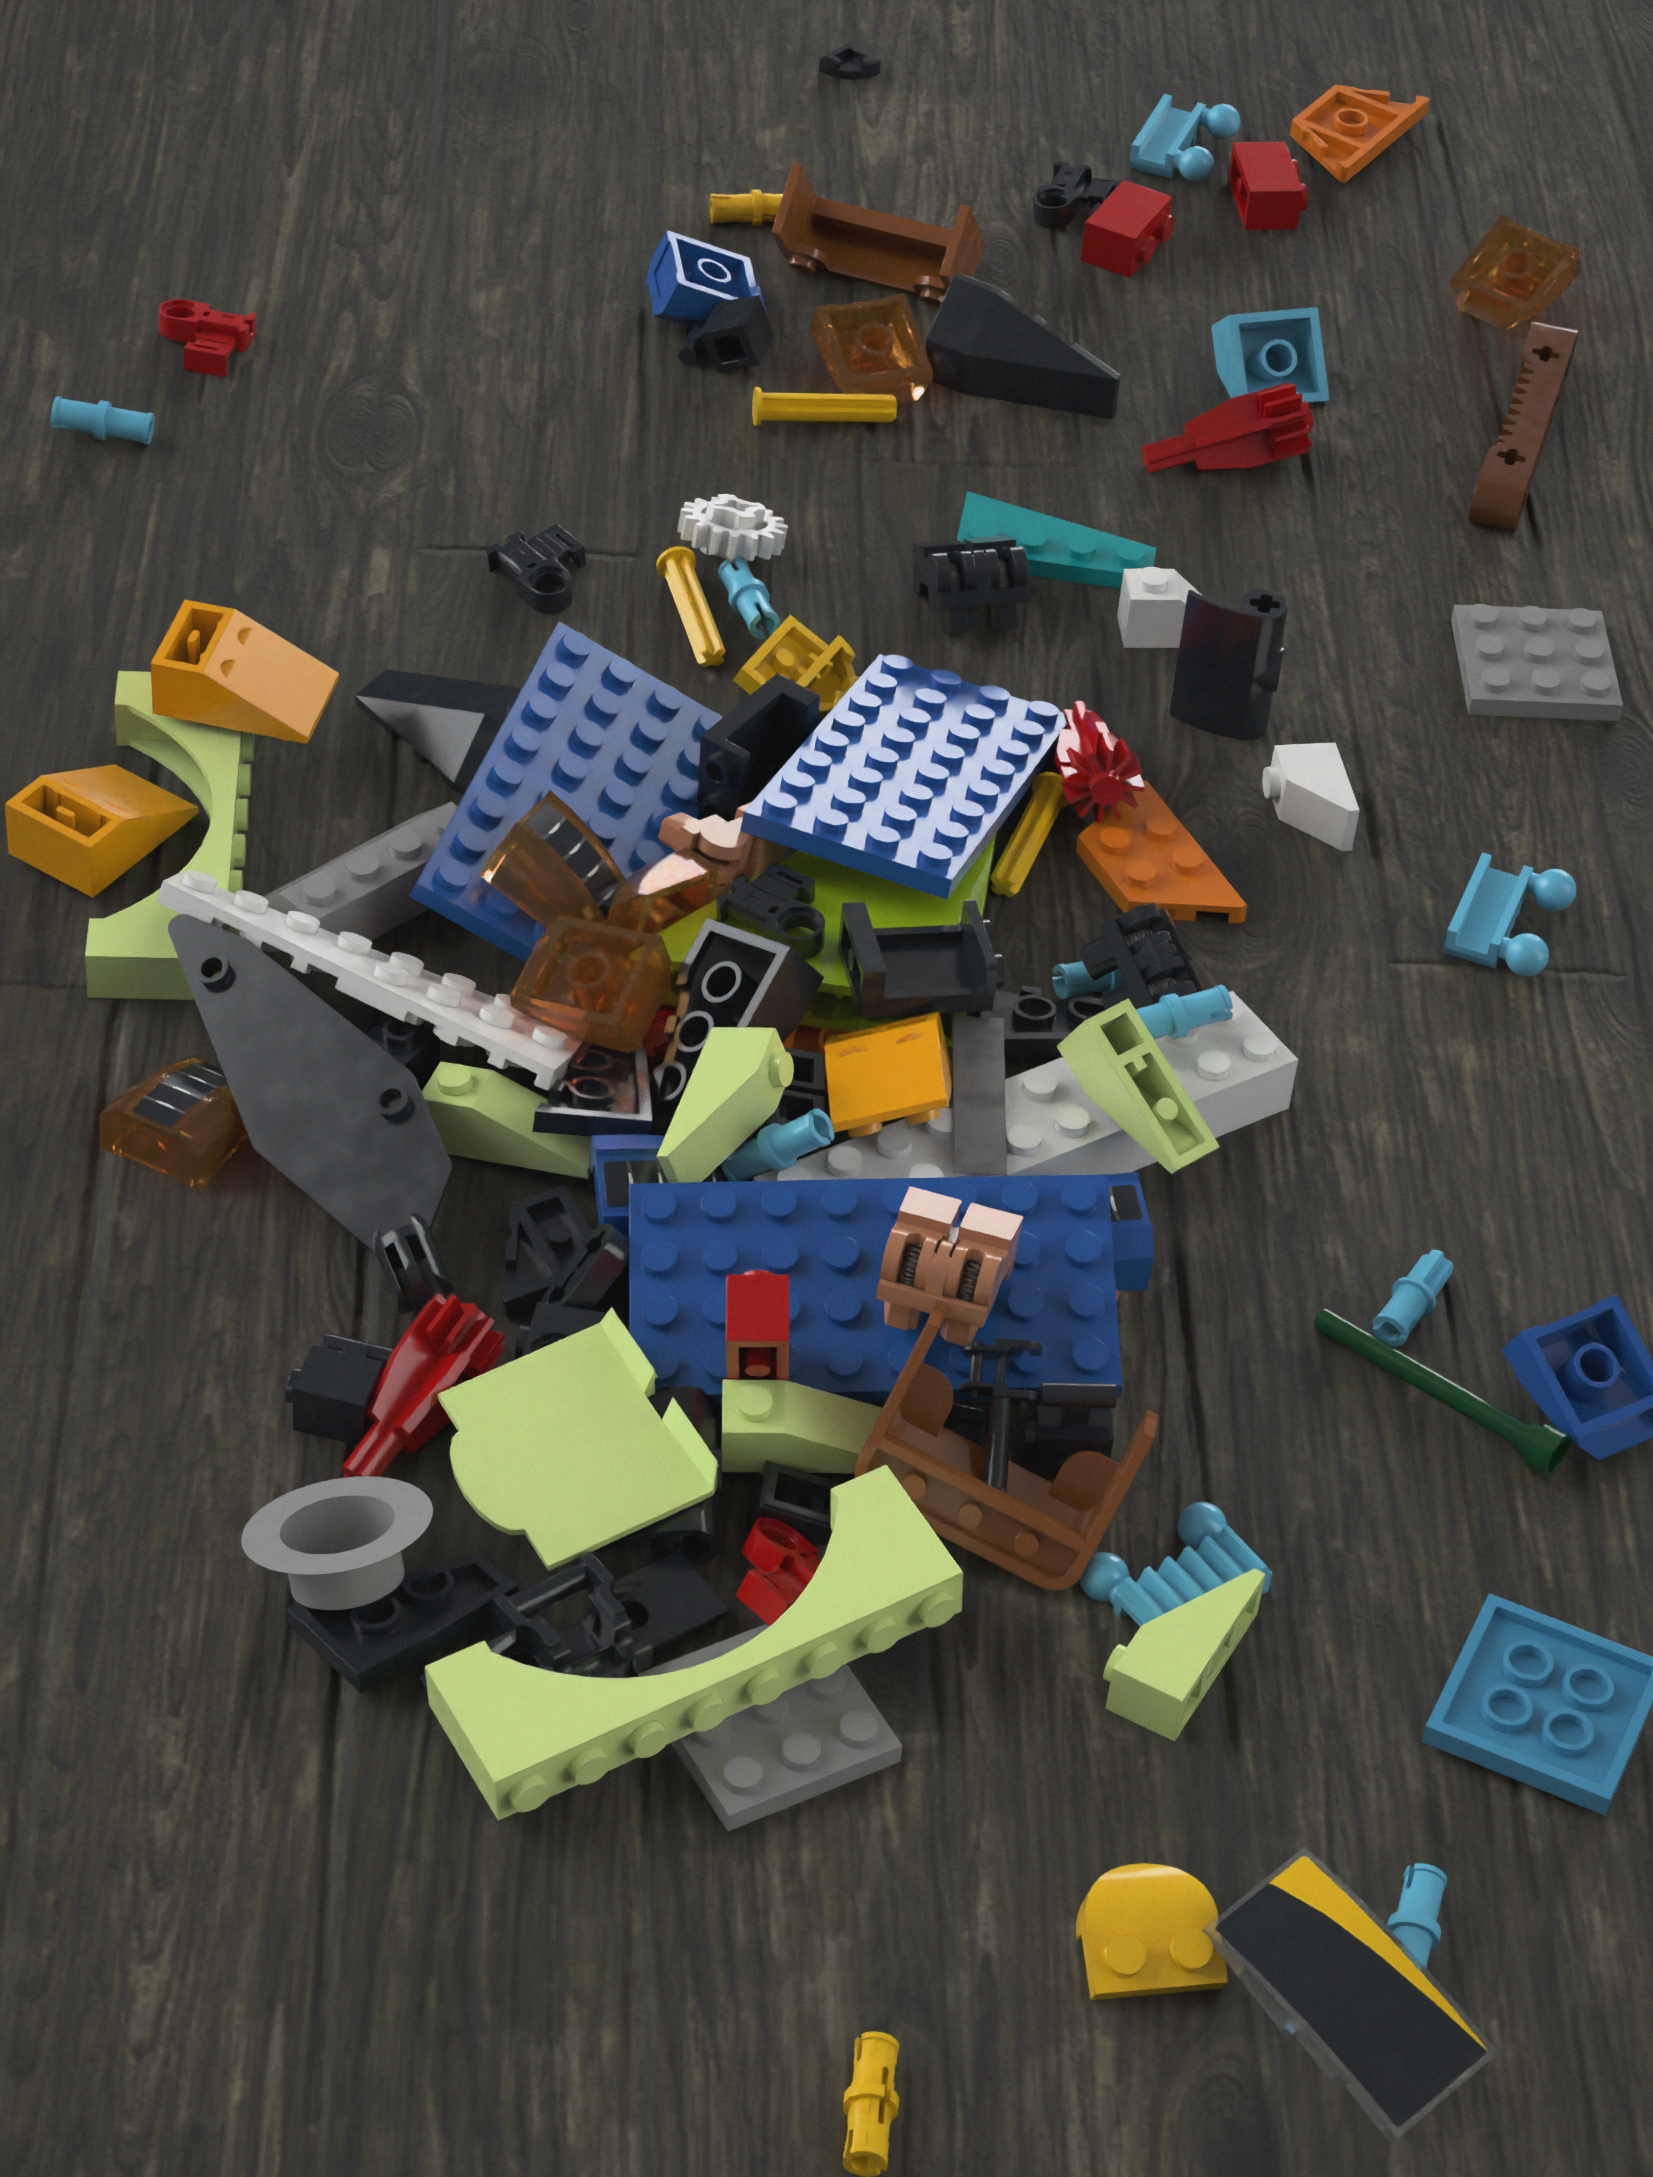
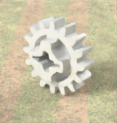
[677,494,788,563]

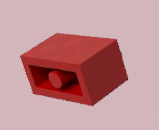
[1228,142,1308,230]
[1081,180,1175,278]
[726,1270,789,1381]

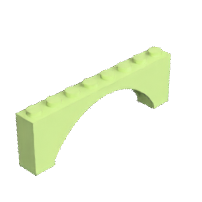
[85,671,254,1000]
[425,1465,963,1821]

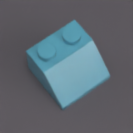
[1211,307,1330,404]

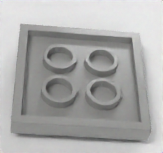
[1451,604,1623,721]
[637,1624,902,1831]

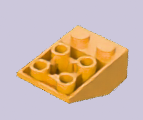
[150,600,339,744]
[5,764,199,898]
[824,1011,953,1137]

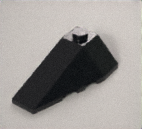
[923,273,1121,419]
[355,669,521,795]
[650,918,824,1136]

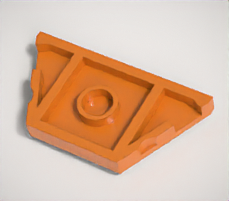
[1290,85,1430,183]
[1076,781,1247,924]

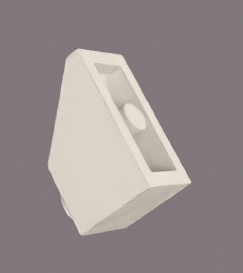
[1117,567,1203,648]
[1262,743,1360,851]

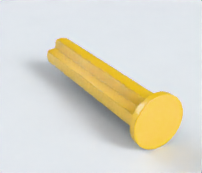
[752,387,897,426]
[656,546,726,668]
[990,772,1069,897]

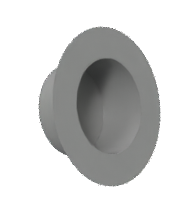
[241,1476,433,1610]

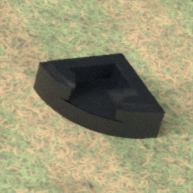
[819,43,881,79]

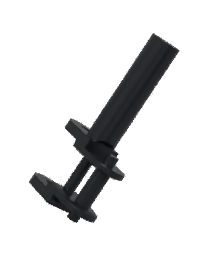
[960,1338,1043,1493]

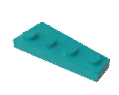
[957,491,1156,589]

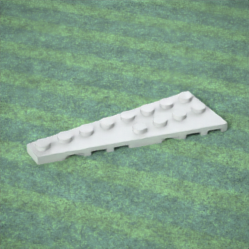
[156,870,587,1091]

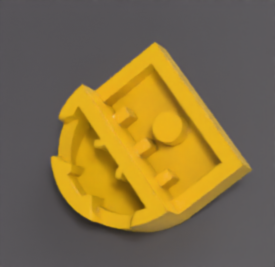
[733,614,859,720]
[1076,1864,1229,2000]

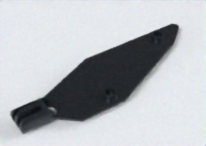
[168,914,455,1314]

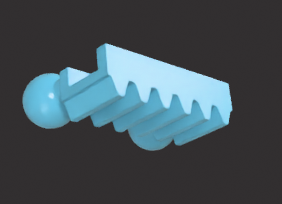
[1130,94,1241,182]
[1444,853,1576,977]
[1079,1502,1272,1627]

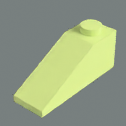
[1057,998,1220,1174]
[656,1027,794,1183]
[422,1061,592,1179]
[721,1379,882,1473]
[1103,1568,1266,1742]

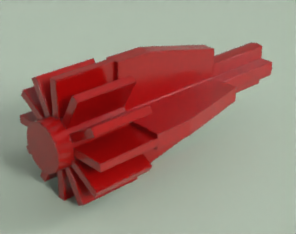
[1141,382,1313,474]
[1055,701,1145,823]
[341,1293,507,1478]

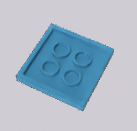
[1422,1593,1653,1816]

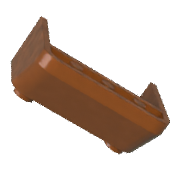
[771,163,985,307]
[854,1302,1159,1591]

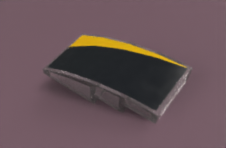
[1202,1847,1498,2143]

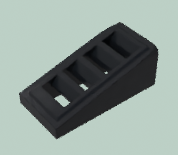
[746,1460,842,1545]

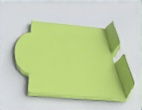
[438,1307,719,1571]

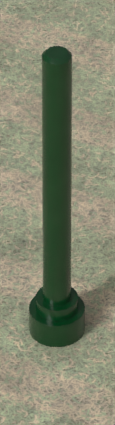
[1314,1309,1572,1478]

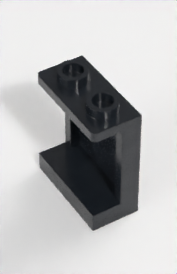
[697,674,820,822]
[838,899,1005,1018]

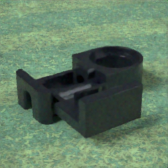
[1033,162,1122,228]
[487,524,586,614]
[716,861,825,960]

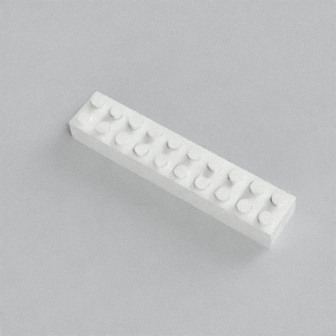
[753,991,1298,1181]

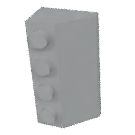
[263,802,458,941]

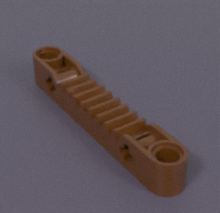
[1468,321,1579,532]

